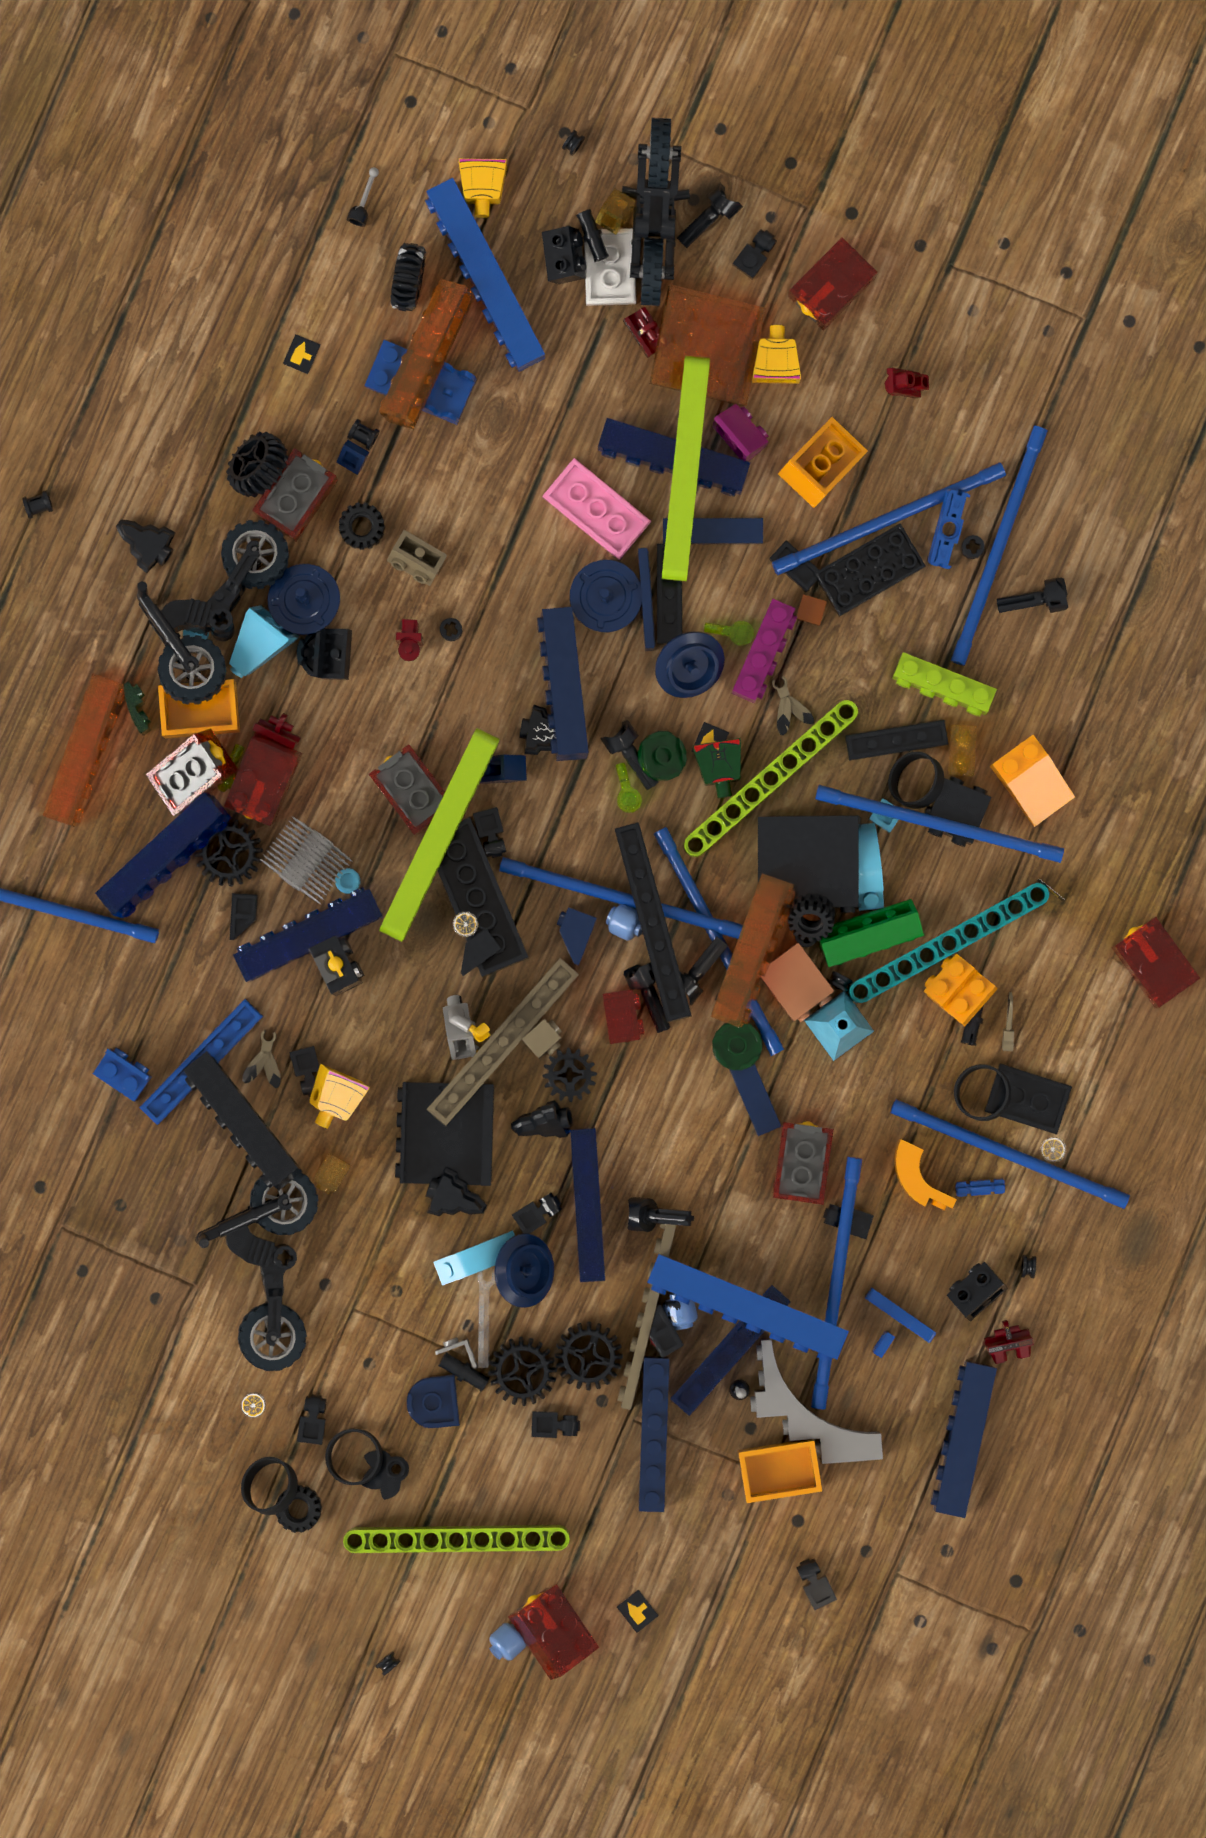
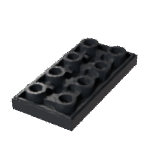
[814,523,926,617]

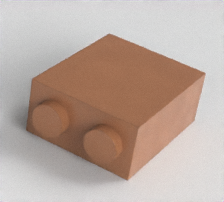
[757,943,834,1023]

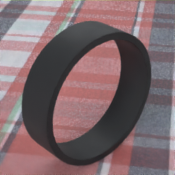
[888,752,945,809]
[954,1064,1012,1121]
[325,1429,383,1485]
[241,1457,298,1515]

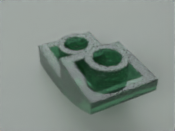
[124,681,151,736]

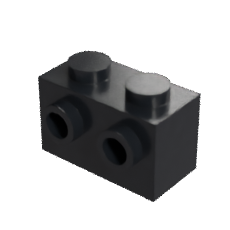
[542,226,586,285]
[947,1262,1008,1322]

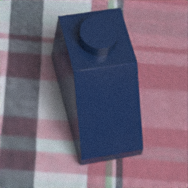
[479,754,527,784]
[557,907,597,966]

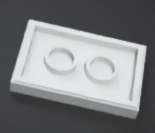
[584,228,636,306]

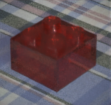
[603,989,644,1045]

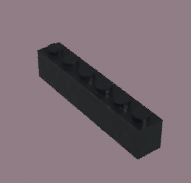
[183,1051,303,1190]

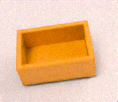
[158,679,240,739]
[738,1439,822,1503]

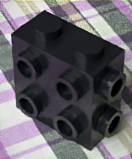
[924,776,991,847]

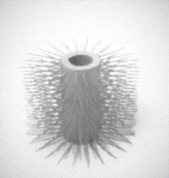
[260,816,353,903]

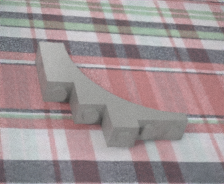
[750,1338,883,1464]

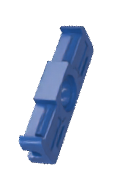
[927,489,970,569]
[864,1287,937,1343]

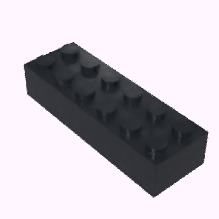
[437,817,529,978]

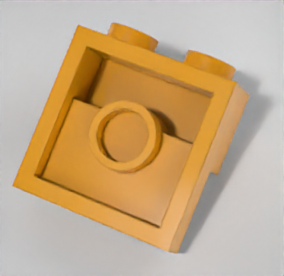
[924,953,998,1027]

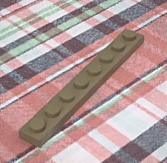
[427,958,579,1126]
[617,1224,676,1410]

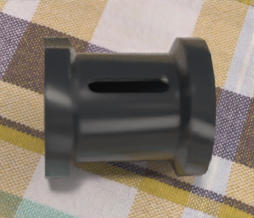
[347,419,380,450]
[22,490,53,519]

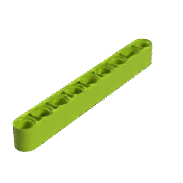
[662,355,710,582]
[684,700,858,857]
[379,728,500,942]
[343,1525,570,1553]

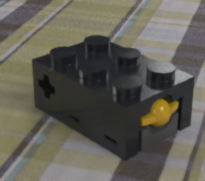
[308,935,365,996]

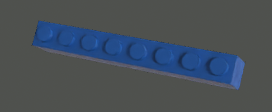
[425,178,545,372]
[647,1254,849,1363]

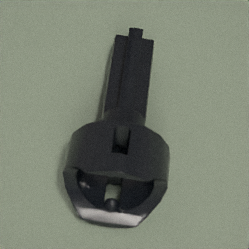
[677,183,743,248]
[996,578,1069,613]
[600,720,659,790]
[679,936,728,1006]
[624,962,670,1033]
[627,1197,694,1232]

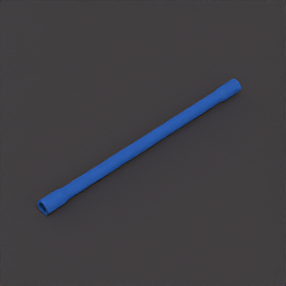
[951,426,1048,666]
[772,462,1006,576]
[815,785,1064,863]
[654,827,784,1056]
[499,857,746,940]
[0,888,159,944]
[890,1099,1130,1209]
[811,1157,862,1410]

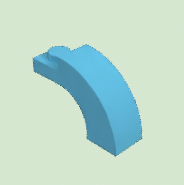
[859,823,884,911]
[433,1231,515,1285]

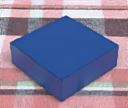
[872,1331,895,1358]

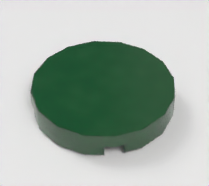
[638,731,687,781]
[712,1021,762,1070]

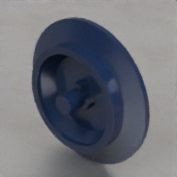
[570,560,642,632]
[268,564,340,635]
[655,632,725,698]
[494,1234,554,1308]

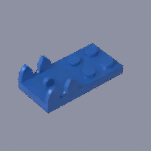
[364,340,476,425]

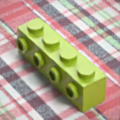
[892,652,997,717]

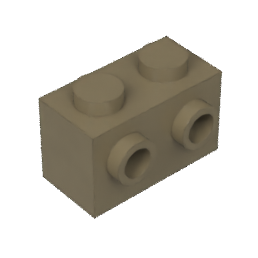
[387,530,447,586]
[522,1019,562,1059]

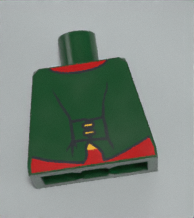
[693,738,741,799]

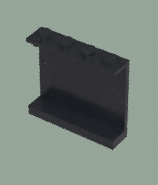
[758,816,861,913]
[395,1082,494,1186]

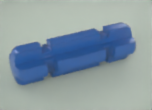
[955,1179,1005,1197]

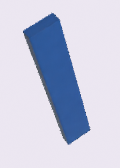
[139,999,264,1125]

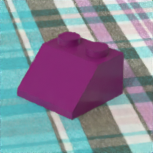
[713,404,769,465]

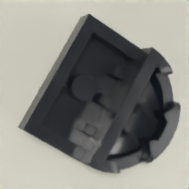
[297,628,352,680]

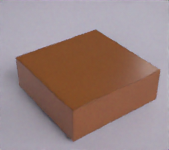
[796,594,827,626]

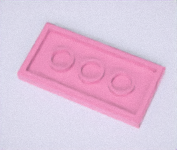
[542,458,651,561]

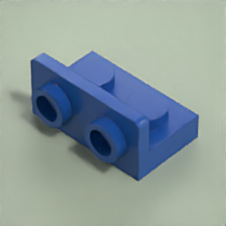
[93,1047,152,1102]

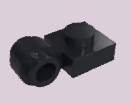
[732,229,777,280]
[473,807,506,858]
[289,1046,320,1097]
[512,1192,562,1234]
[823,1204,874,1239]
[297,1394,327,1445]
[531,1411,580,1438]
[796,1558,837,1611]

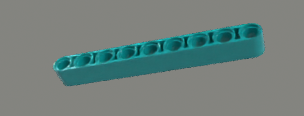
[848,883,1049,1003]

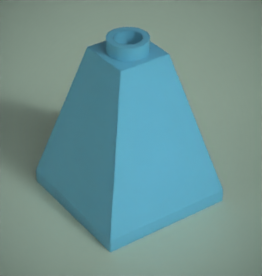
[229,605,300,678]
[804,991,874,1061]

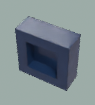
[336,440,369,475]

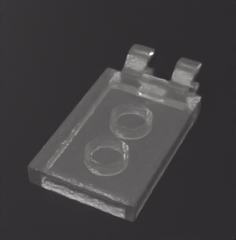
[477,1271,496,1368]

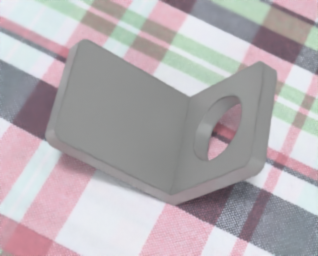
[435,1337,478,1368]

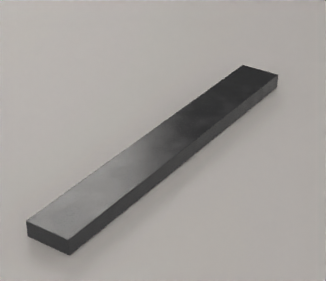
[615,822,692,1023]

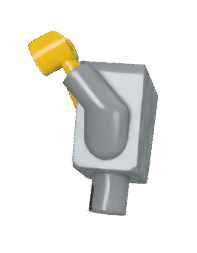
[443,995,491,1060]

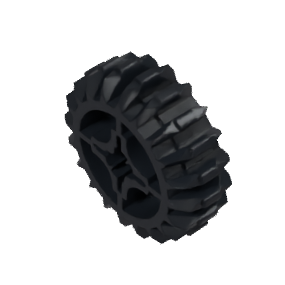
[390,243,426,312]
[226,431,288,498]
[195,819,263,887]
[555,1321,623,1391]
[488,1337,557,1406]

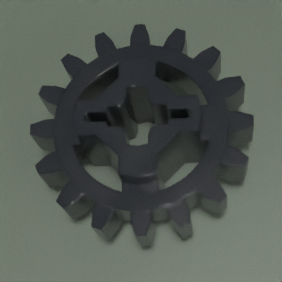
[542,1048,597,1102]

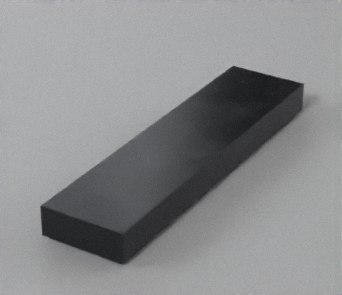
[657,544,682,644]
[845,720,948,761]

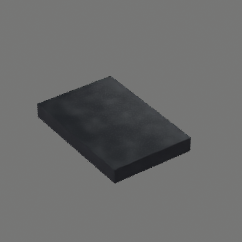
[984,1064,1072,1135]

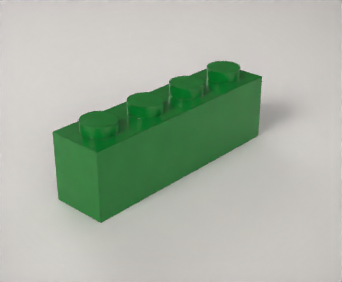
[819,899,924,967]

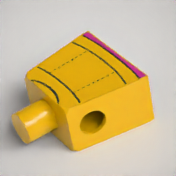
[459,158,507,218]
[752,325,801,384]
[310,1064,370,1129]

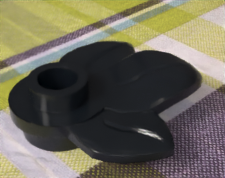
[362,1450,409,1500]

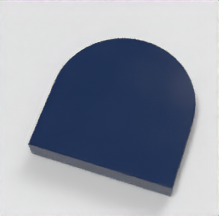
[407,1375,460,1428]

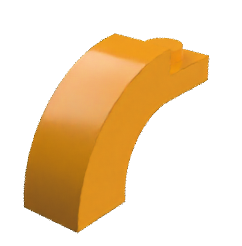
[894,1139,957,1211]

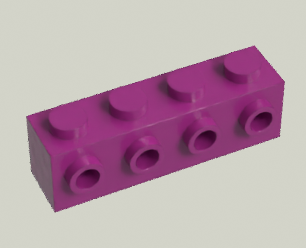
[731,598,798,703]

